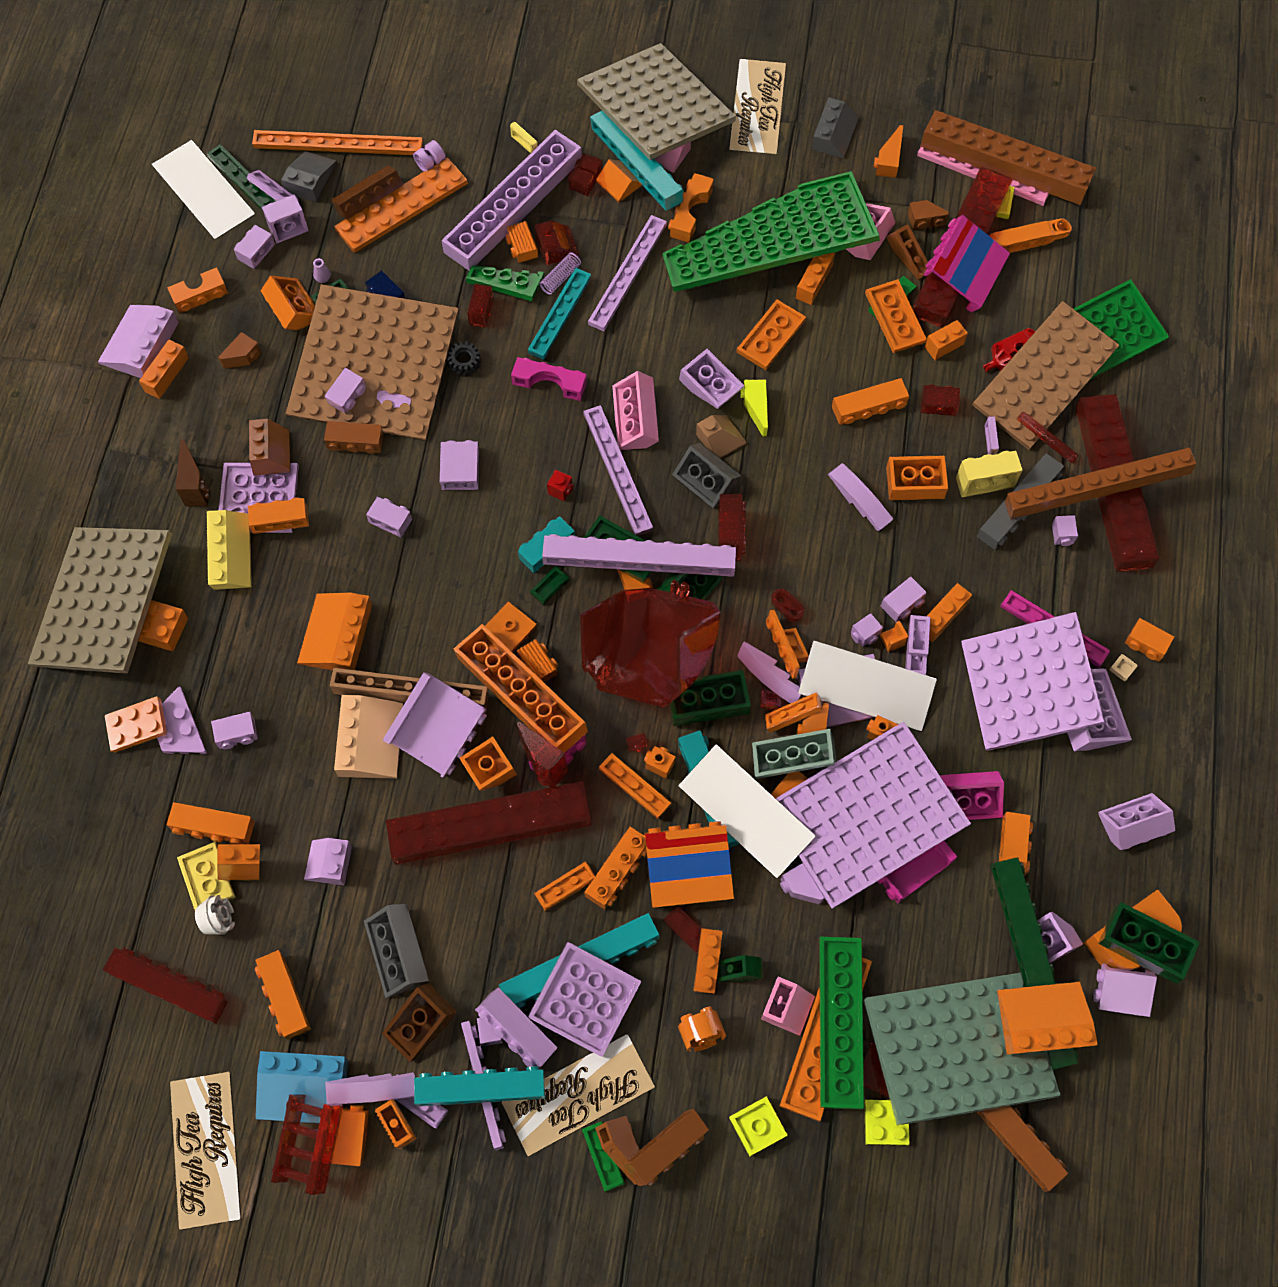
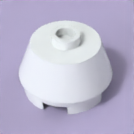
[195,895,235,935]

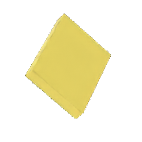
[177,842,236,910]

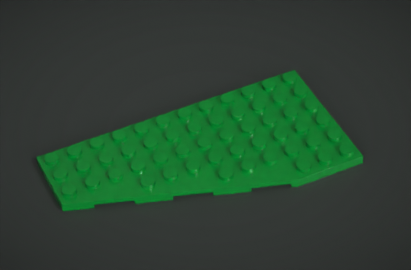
[662,171,880,292]

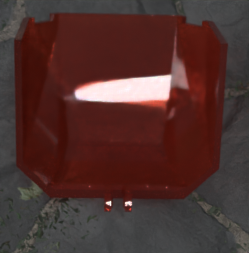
[580,580,720,707]

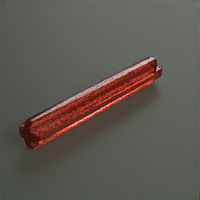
[1017,412,1078,463]

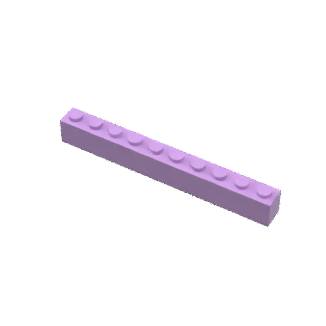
[542,534,736,576]

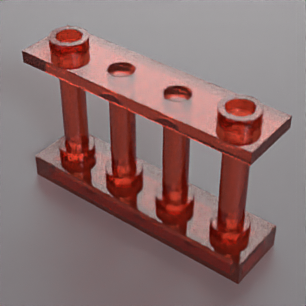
[271,1094,343,1195]

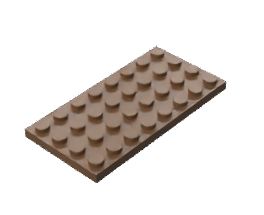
[972,301,1119,450]

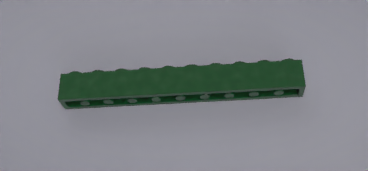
[990,857,1079,1069]

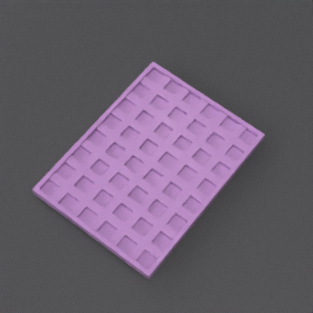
[776,722,971,909]

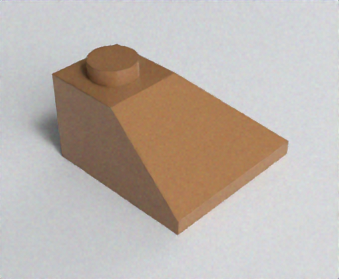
[696,415,747,459]

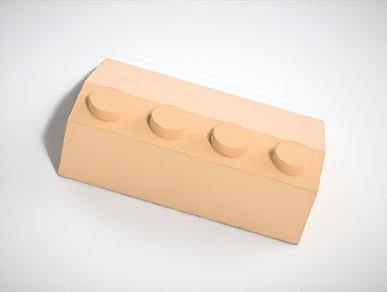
[334,695,403,778]

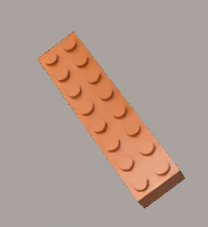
[454,624,588,758]

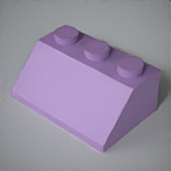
[1098,793,1175,850]

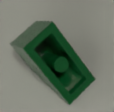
[716,955,763,983]

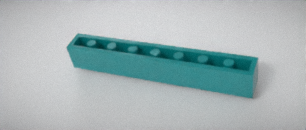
[590,111,684,211]
[499,913,659,1010]

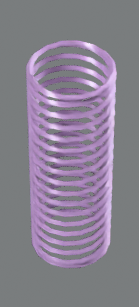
[540,253,581,294]

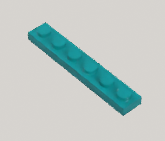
[528,268,591,360]

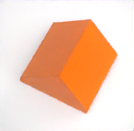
[596,159,642,202]

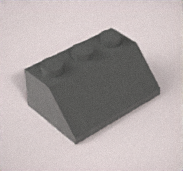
[812,97,859,158]
[672,443,741,508]

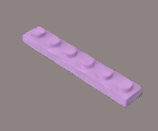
[461,1021,506,1150]

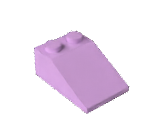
[679,349,744,409]

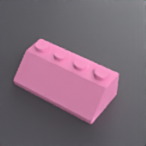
[613,371,659,450]

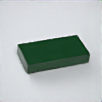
[530,566,570,605]

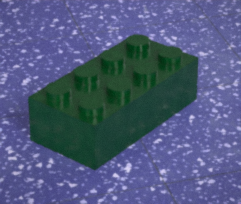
[666,670,751,727]
[1098,902,1200,984]

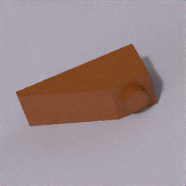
[886,224,928,280]

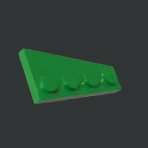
[466,266,544,301]

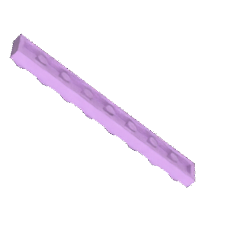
[588,215,667,331]
[584,405,653,536]

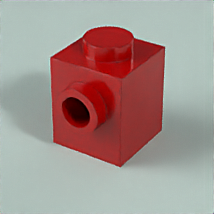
[547,469,574,501]

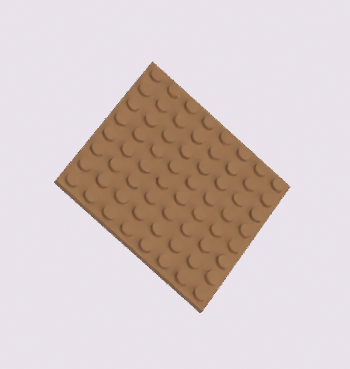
[286,285,459,440]

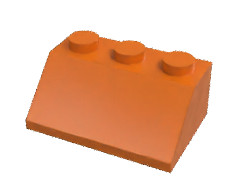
[261,275,315,330]

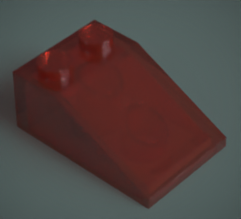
[517,721,568,789]

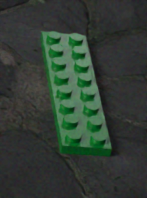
[819,937,864,1110]

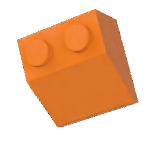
[460,737,517,791]

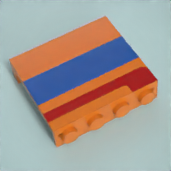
[644,821,734,907]

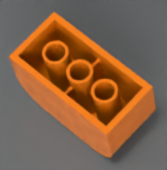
[1083,890,1182,972]

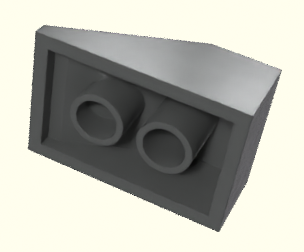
[281,151,337,202]

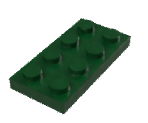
[584,515,652,584]

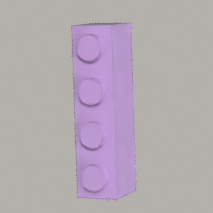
[475,987,557,1067]

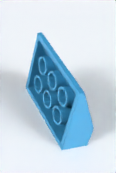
[256,1051,349,1124]

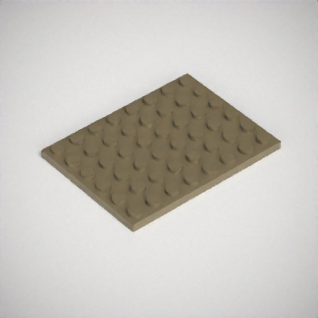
[577,43,736,160]
[28,527,172,673]

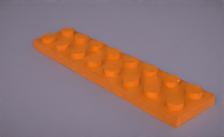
[334,157,468,253]
[779,958,872,1122]

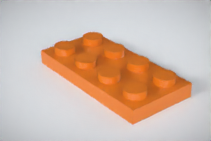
[865,279,927,353]
[736,299,806,370]

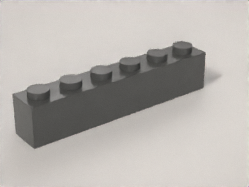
[977,453,1064,550]

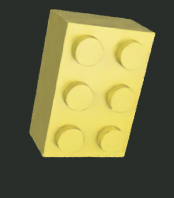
[956,451,1022,497]

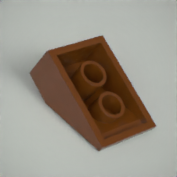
[176,440,211,506]
[382,984,457,1062]

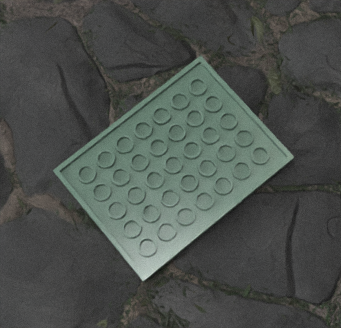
[864,973,1060,1126]

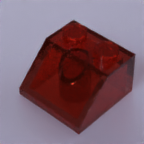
[534,221,579,265]

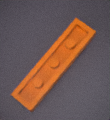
[599,753,671,819]

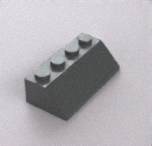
[364,904,429,998]

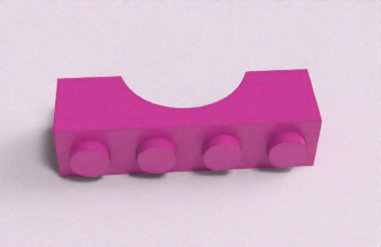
[511,357,587,401]

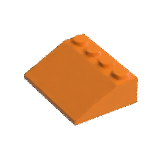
[297,593,372,670]
[997,982,1097,1055]

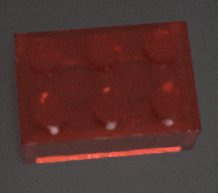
[718,494,746,561]

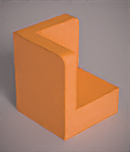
[880,621,909,653]

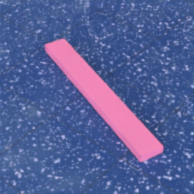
[917,147,1049,206]

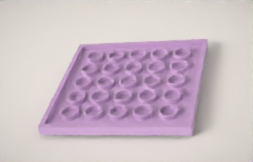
[961,612,1105,751]

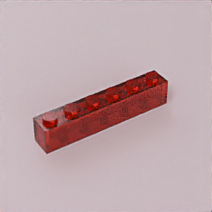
[103,947,228,1024]

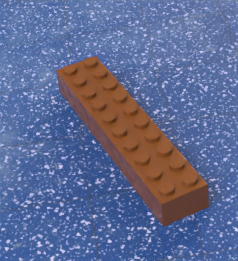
[920,110,1096,205]

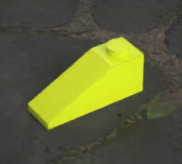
[740,380,768,437]

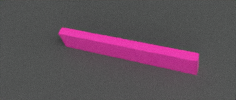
[1000,590,1110,668]

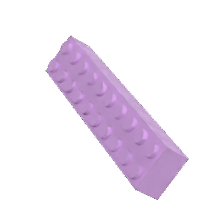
[442,130,582,271]

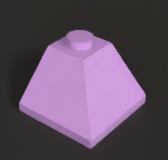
[1037,912,1083,963]

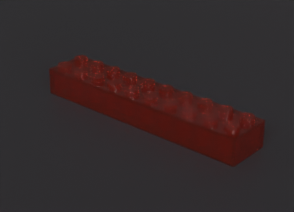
[913,166,1013,328]
[1076,394,1159,572]
[386,781,591,865]

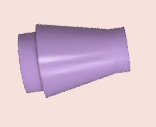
[313,259,331,283]

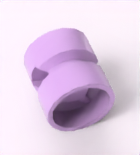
[413,140,446,172]

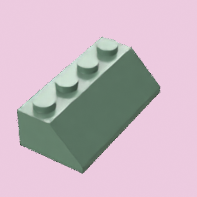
[752,729,836,779]

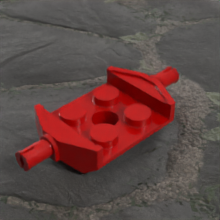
[983,328,1036,372]

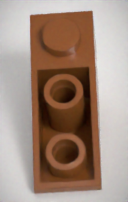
[595,1116,639,1185]

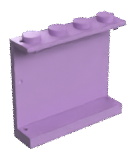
[383,672,487,778]

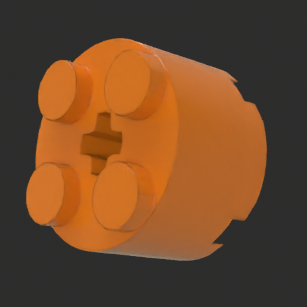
[678,1006,726,1052]

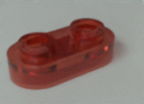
[771,589,804,622]

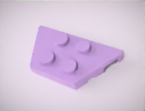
[157,687,207,754]

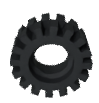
[448,341,481,377]

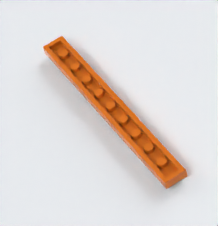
[252,130,423,155]

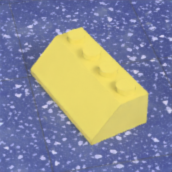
[207,510,252,590]

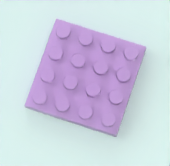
[219,463,299,533]
[528,942,641,1057]

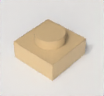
[1109,654,1138,681]

